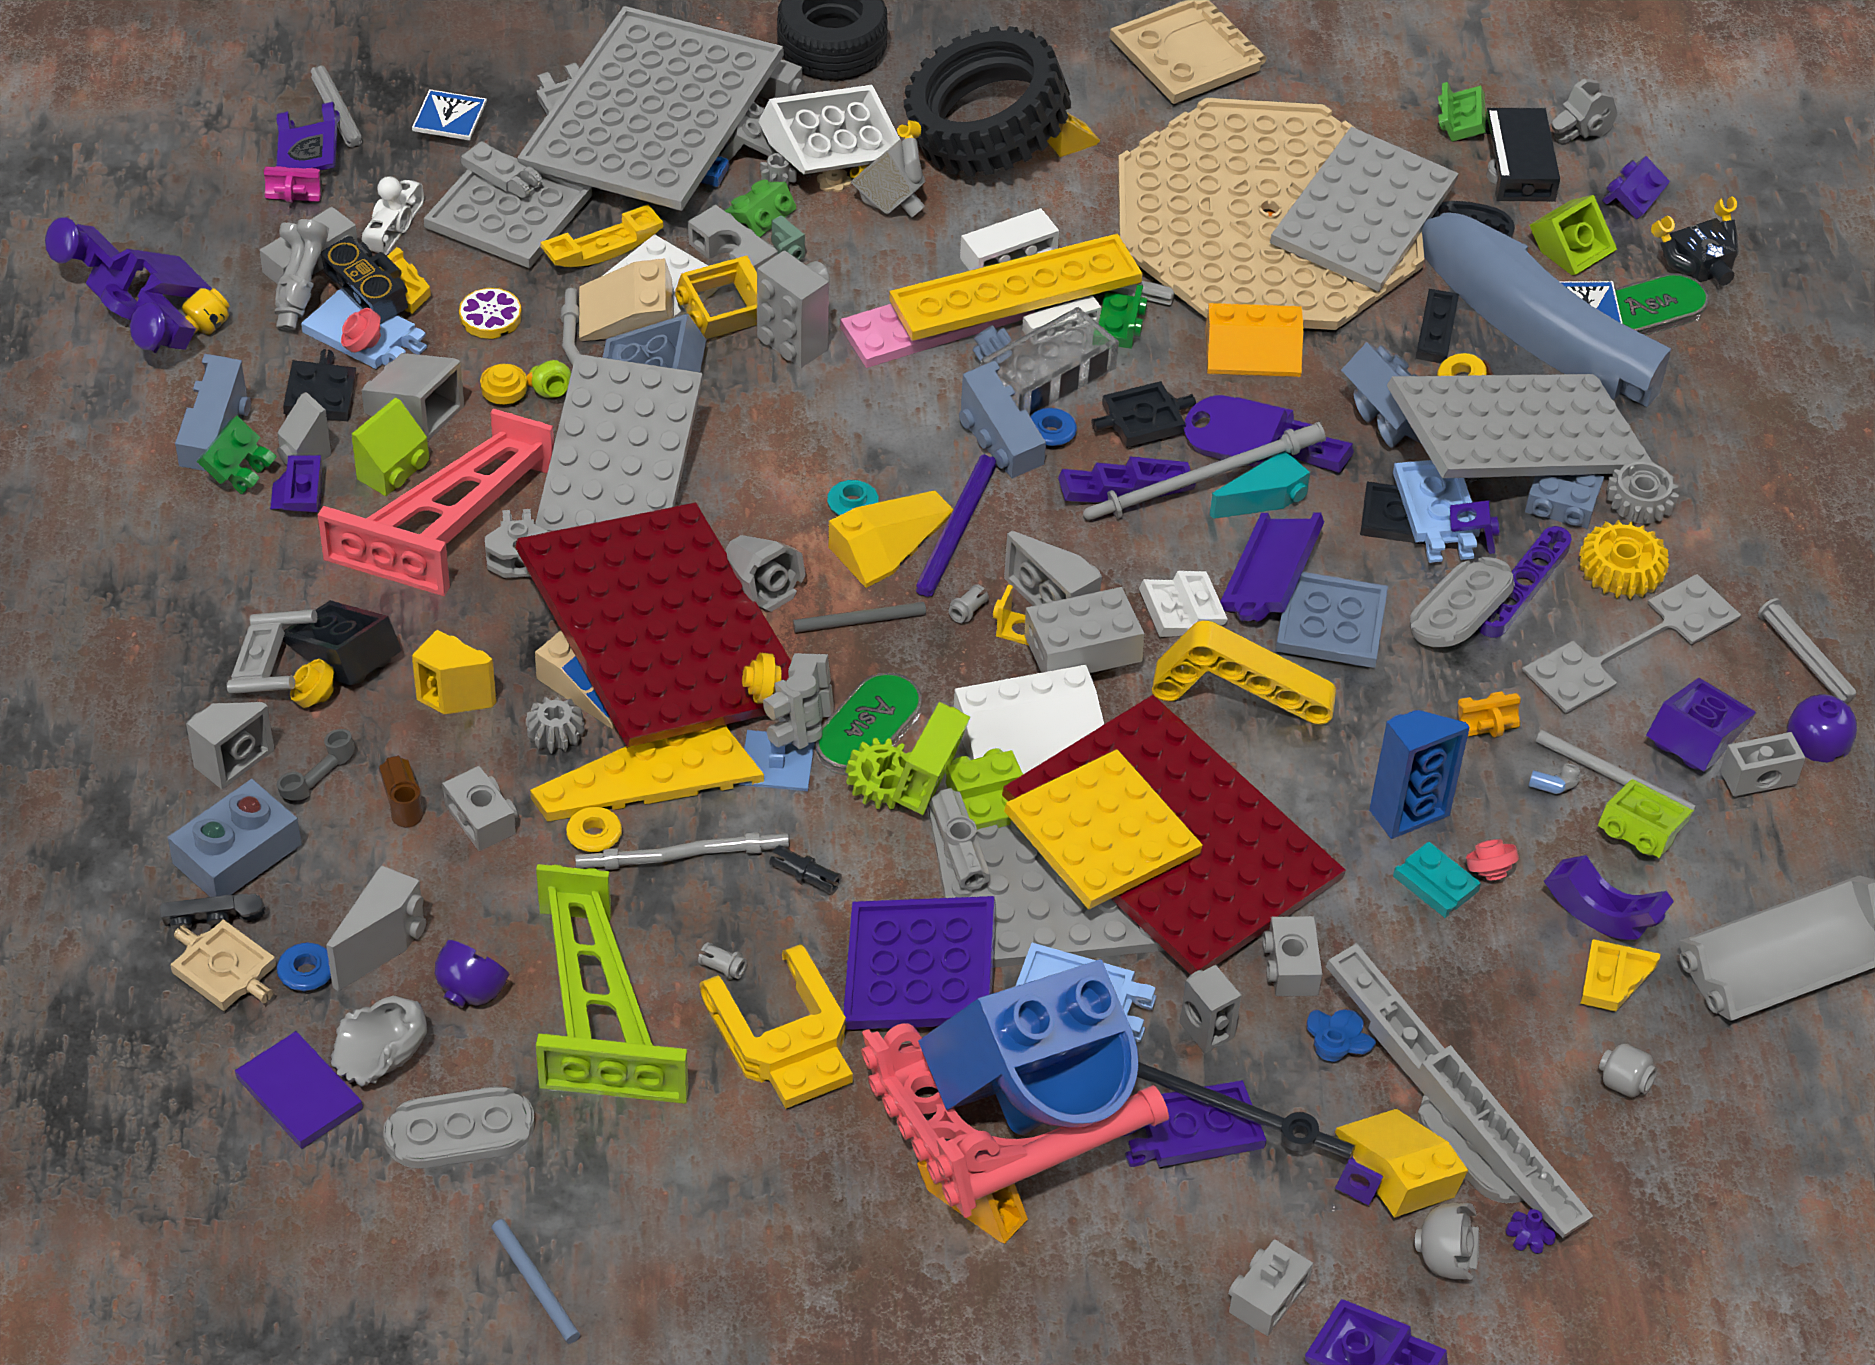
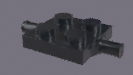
[283,349,356,422]
[1091,381,1196,447]

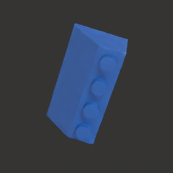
[1369,710,1470,839]

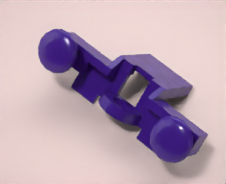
[45,217,212,353]

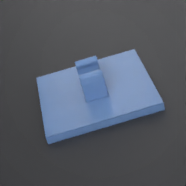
[739,730,815,791]

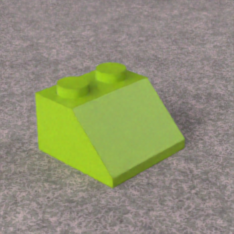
[1529,195,1617,275]
[351,397,429,497]

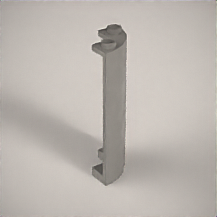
[1679,875,1875,1021]

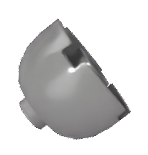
[1415,1203,1479,1280]

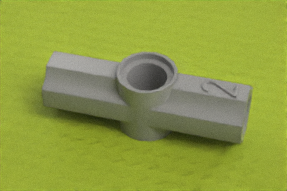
[930,788,990,891]

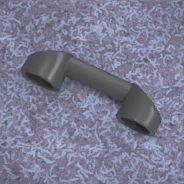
[277,729,354,800]

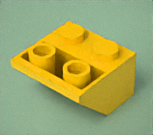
[412,630,496,714]

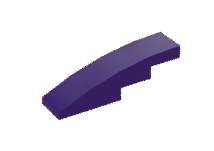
[1236,397,1354,472]
[1058,456,1196,502]

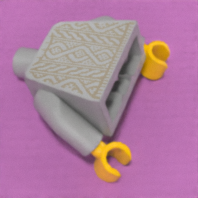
[850,120,925,218]

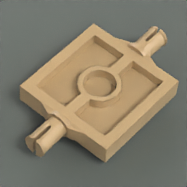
[170,920,276,1011]

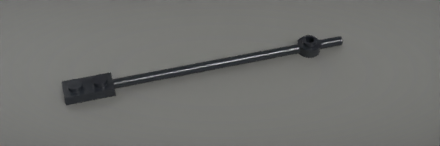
[992,993,1355,1159]

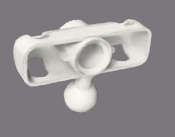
[362,176,424,255]

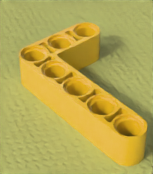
[1152,620,1336,724]

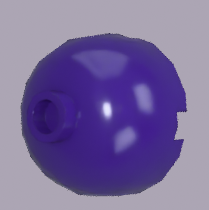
[1786,694,1857,763]
[434,940,510,1008]

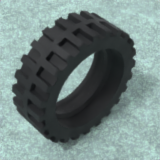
[903,26,1071,176]

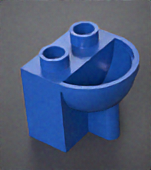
[918,959,1138,1135]

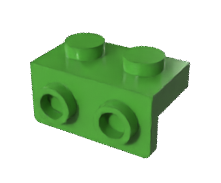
[1438,82,1486,142]
[725,180,796,237]

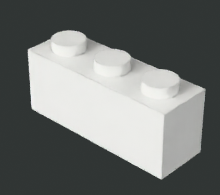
[960,208,1059,271]

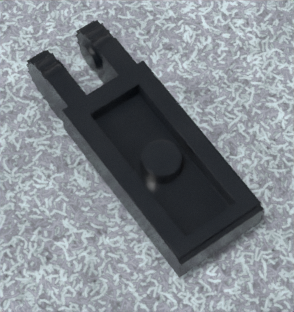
[160,893,266,929]

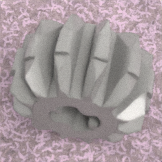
[526,695,585,754]

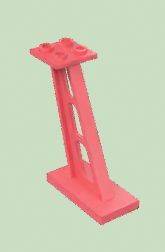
[318,409,554,597]

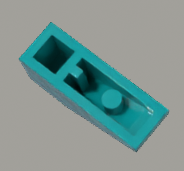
[1209,451,1310,519]

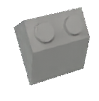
[186,702,274,790]

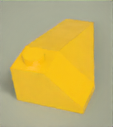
[828,490,953,588]

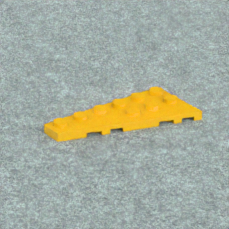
[530,725,764,822]

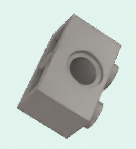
[1720,732,1805,796]
[442,766,518,851]
[1263,916,1322,996]
[1180,965,1242,1053]

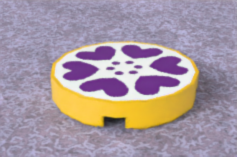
[459,288,522,339]

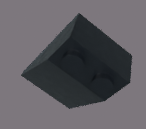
[282,600,402,685]

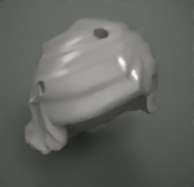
[331,995,427,1086]

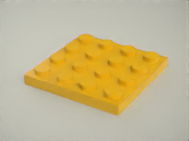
[1004,749,1203,910]

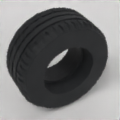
[777,0,888,80]

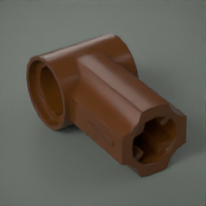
[379,755,423,827]

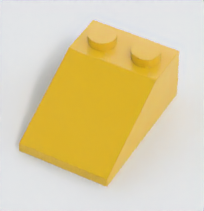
[1335,1109,1468,1218]

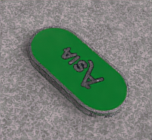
[1615,273,1709,336]
[815,672,922,775]

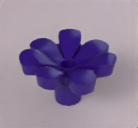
[1505,1208,1556,1253]

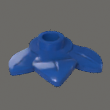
[1306,1009,1376,1062]

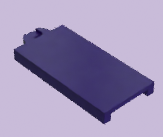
[1220,512,1324,622]

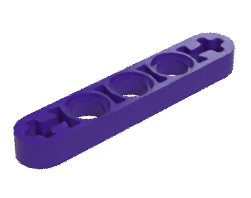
[1478,526,1572,638]

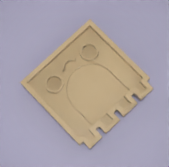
[1109,0,1267,104]

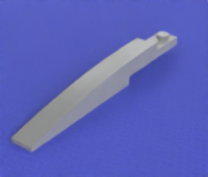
[1326,943,1593,1238]

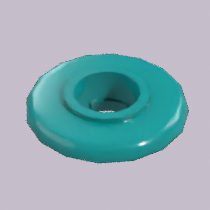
[827,480,879,516]

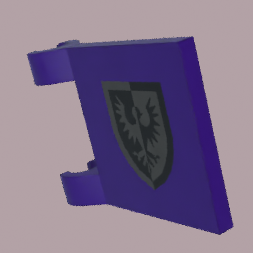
[277,102,340,170]

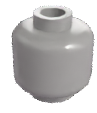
[1599,1043,1657,1098]

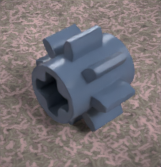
[972,325,1012,362]

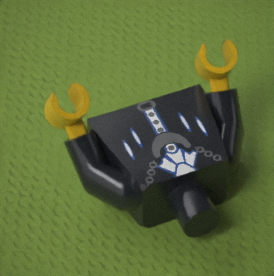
[1651,196,1738,286]

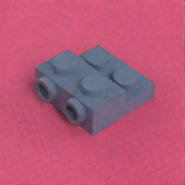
[1525,474,1604,529]

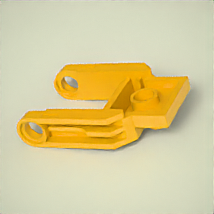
[699,944,853,1109]

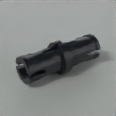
[769,845,842,895]

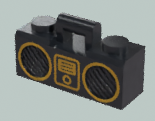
[320,236,408,324]

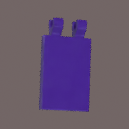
[1121,1080,1267,1167]

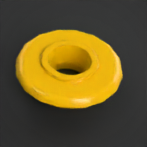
[1437,353,1487,376]
[566,807,622,852]

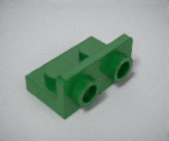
[1095,285,1148,349]

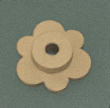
[817,169,852,192]

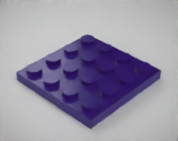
[843,896,996,1030]

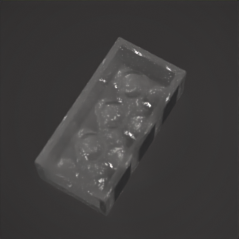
[981,307,1119,416]

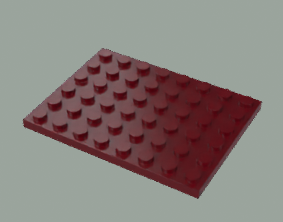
[515,502,791,748]
[1002,695,1346,975]

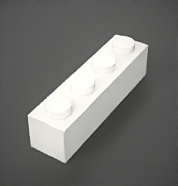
[1022,295,1101,343]

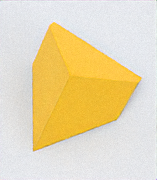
[1047,112,1100,157]

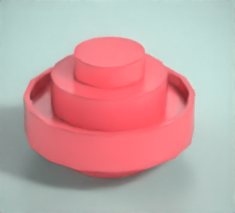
[341,308,381,353]
[1465,839,1519,880]

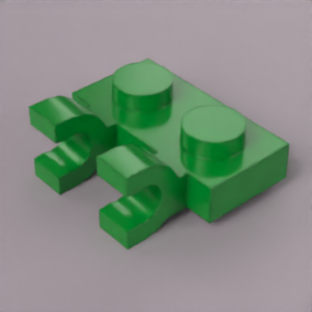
[196,415,277,494]

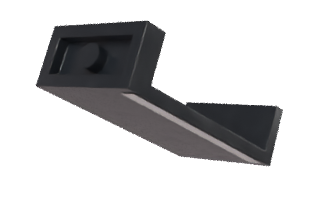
[1484,108,1560,202]

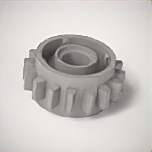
[1606,461,1679,524]

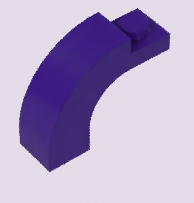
[1544,855,1674,940]

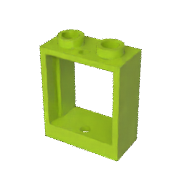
[892,702,970,815]

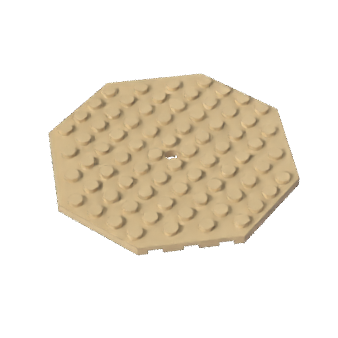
[1117,98,1424,330]

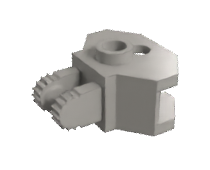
[1551,78,1618,144]
[485,509,549,578]

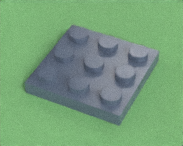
[1275,572,1388,668]

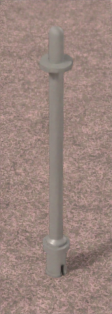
[1083,422,1326,520]

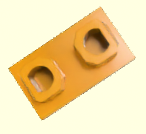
[1458,691,1521,738]

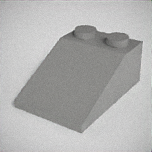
[1004,531,1102,606]
[326,866,426,991]

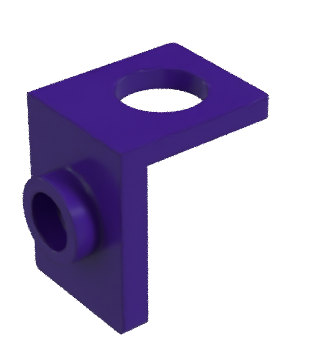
[1450,500,1500,554]
[1335,1156,1383,1206]

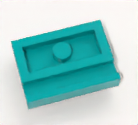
[1393,841,1481,918]

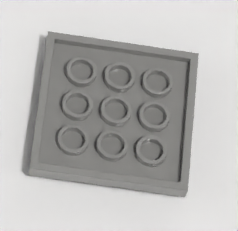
[424,152,592,268]

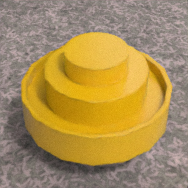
[480,364,528,405]
[742,653,781,703]
[290,659,334,708]

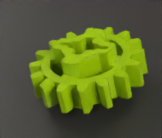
[845,738,911,809]

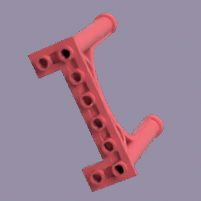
[861,1023,1169,1218]

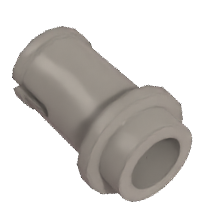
[949,584,989,623]
[698,942,747,980]

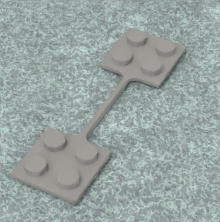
[1522,574,1741,713]

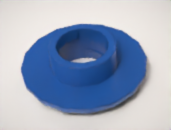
[1030,408,1077,446]
[277,942,331,991]

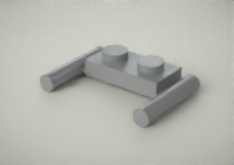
[227,609,317,694]

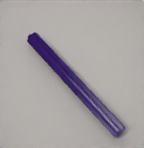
[916,454,996,597]

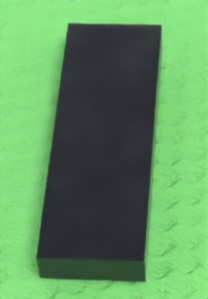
[1415,289,1459,363]

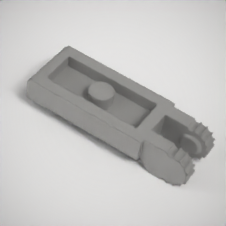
[461,141,543,198]

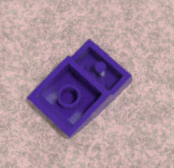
[1305,1299,1448,1365]

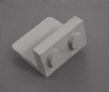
[718,102,779,161]

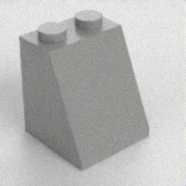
[362,353,464,441]

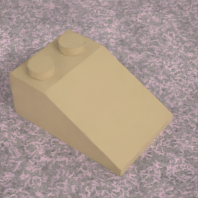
[579,258,673,341]

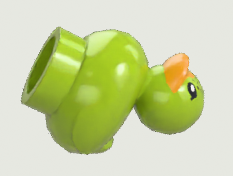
[526,360,571,398]

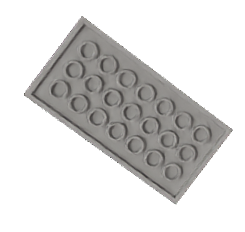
[1387,374,1653,478]

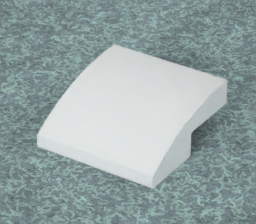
[1139,571,1228,637]

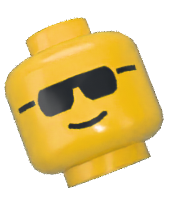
[182,288,230,335]

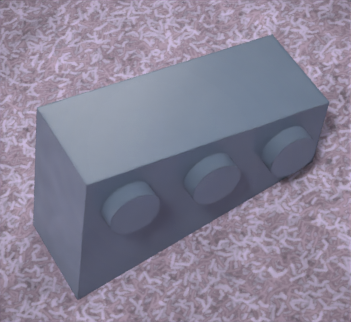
[175,354,251,471]

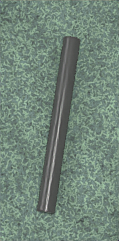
[793,602,926,633]

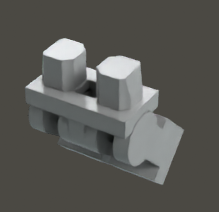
[763,653,834,749]

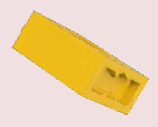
[675,255,757,339]

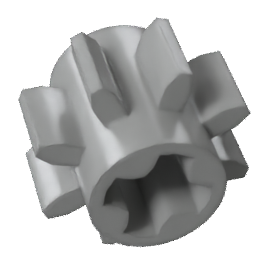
[760,153,797,187]

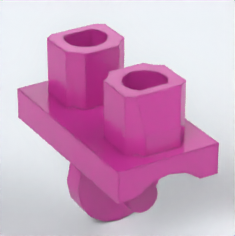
[264,166,321,203]

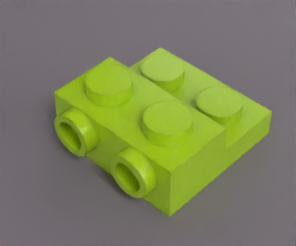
[945,748,1023,830]
[1598,779,1694,858]

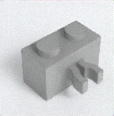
[1228,1239,1313,1336]

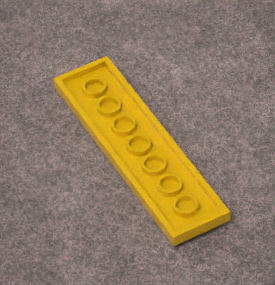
[889,233,1142,341]

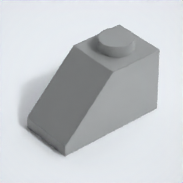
[277,392,331,465]

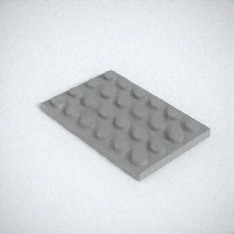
[1270,127,1459,292]
[535,354,703,532]

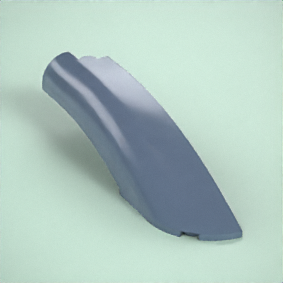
[1422,213,1671,407]

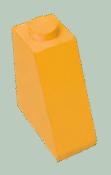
[917,1160,1028,1244]

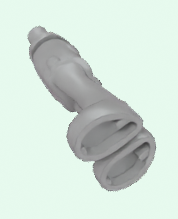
[275,219,329,331]

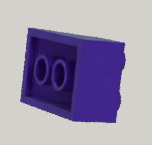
[1646,678,1756,771]

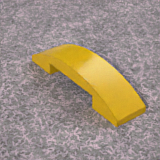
[540,204,663,267]

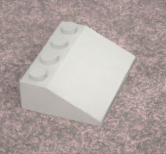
[758,85,900,174]
[954,665,1104,774]

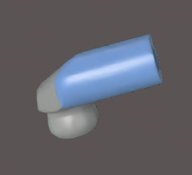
[1529,763,1580,794]

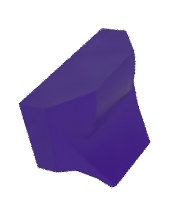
[270,455,322,512]

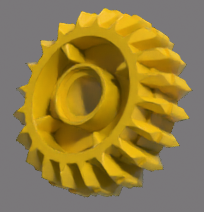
[1579,520,1669,599]

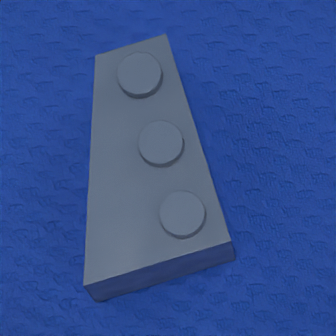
[959,361,1046,478]

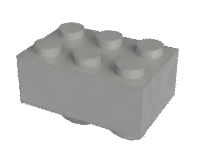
[757,250,829,368]
[1025,587,1144,673]

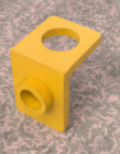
[993,584,1029,646]

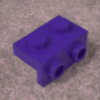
[1602,156,1670,219]

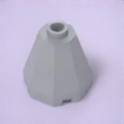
[725,535,806,612]

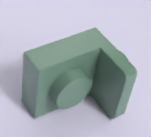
[771,216,805,261]

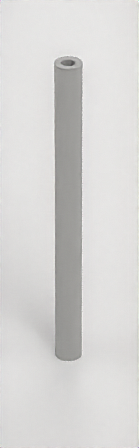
[1536,730,1696,816]

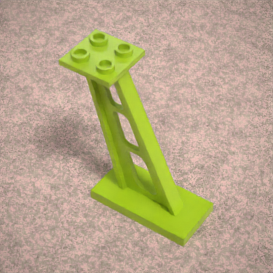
[536,864,688,1104]

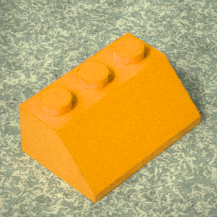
[1205,303,1303,377]

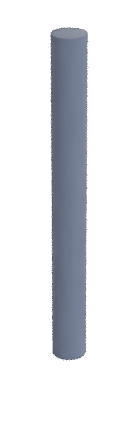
[491,1219,580,1344]

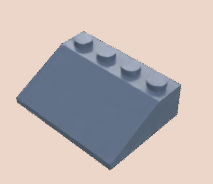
[602,314,706,372]

